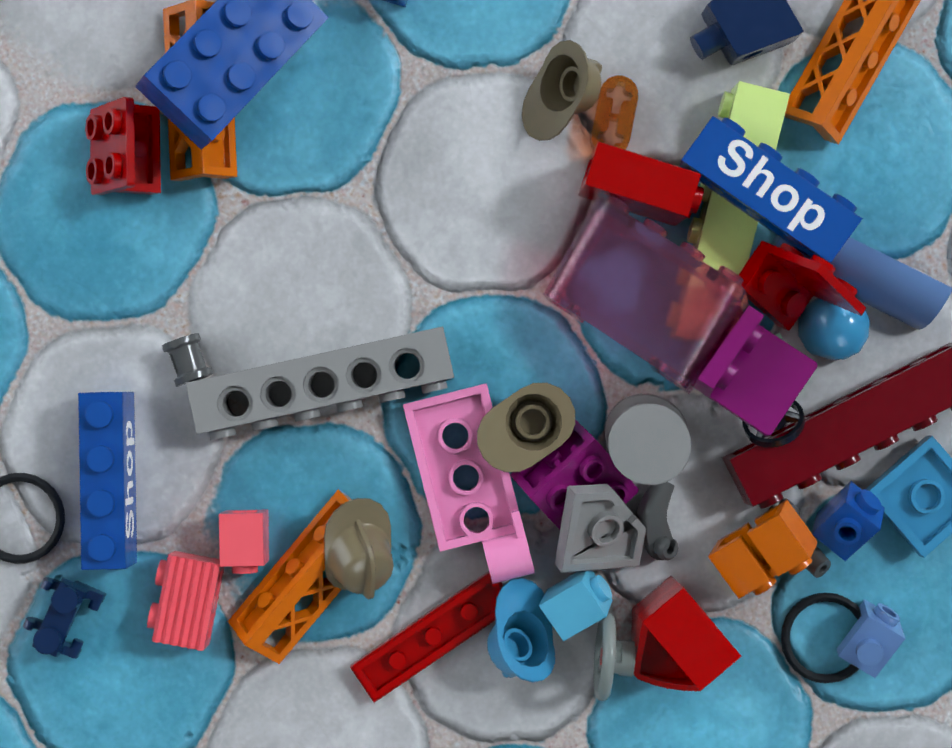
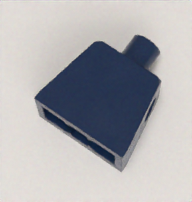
[690,0,804,65]

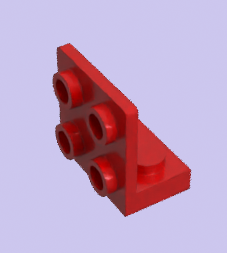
[733,241,866,331]

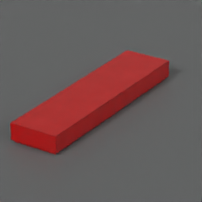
[350,571,503,703]

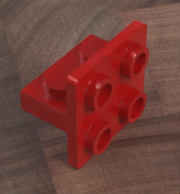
[85,97,161,195]

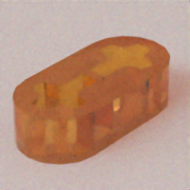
[590,75,638,150]

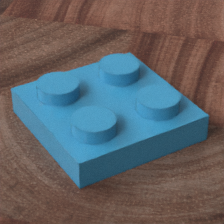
[866,435,952,558]

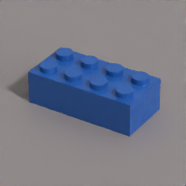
[135,0,329,150]

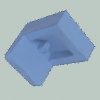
[837,599,905,678]

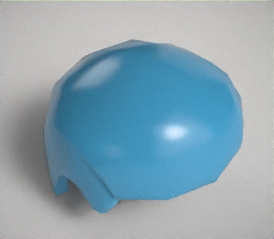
[798,298,870,360]

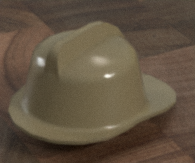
[522,40,602,141]
[477,383,575,472]
[324,498,394,599]

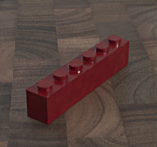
[722,343,952,509]

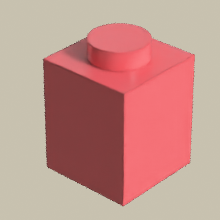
[219,509,269,574]

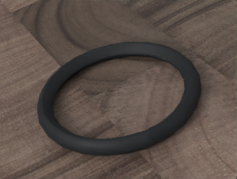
[0,473,65,564]
[781,593,861,683]

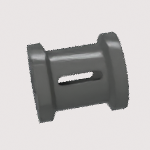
[162,333,213,387]

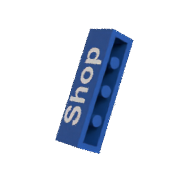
[679,116,863,263]
[78,392,137,570]

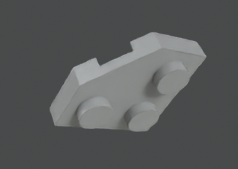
[554,484,646,573]

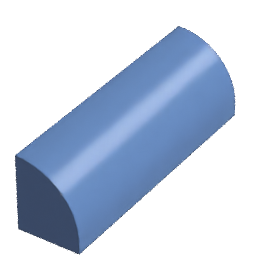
[771,235,952,330]

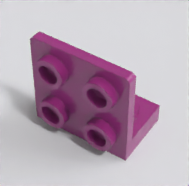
[694,305,818,436]
[510,419,639,530]

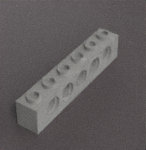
[185,326,455,440]

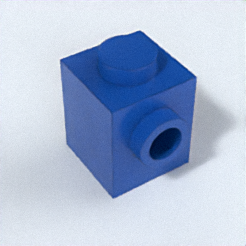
[812,481,885,561]

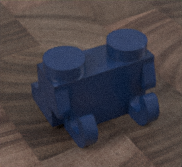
[23,577,106,659]

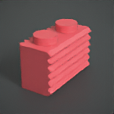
[147,551,224,651]

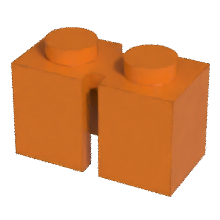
[708,500,818,599]

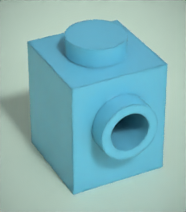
[539,570,613,641]

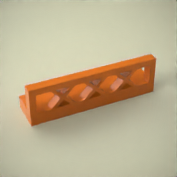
[163,0,237,181]
[785,0,921,145]
[227,489,352,664]

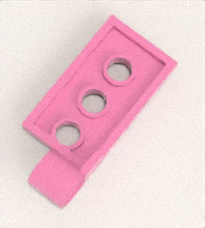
[403,383,535,584]

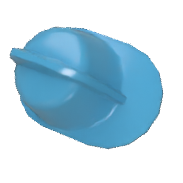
[487,578,555,683]

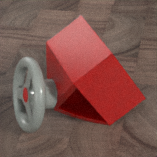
[594,576,742,701]

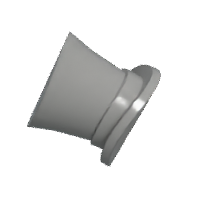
[604,394,691,485]

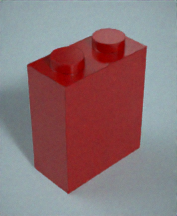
[578,141,704,226]

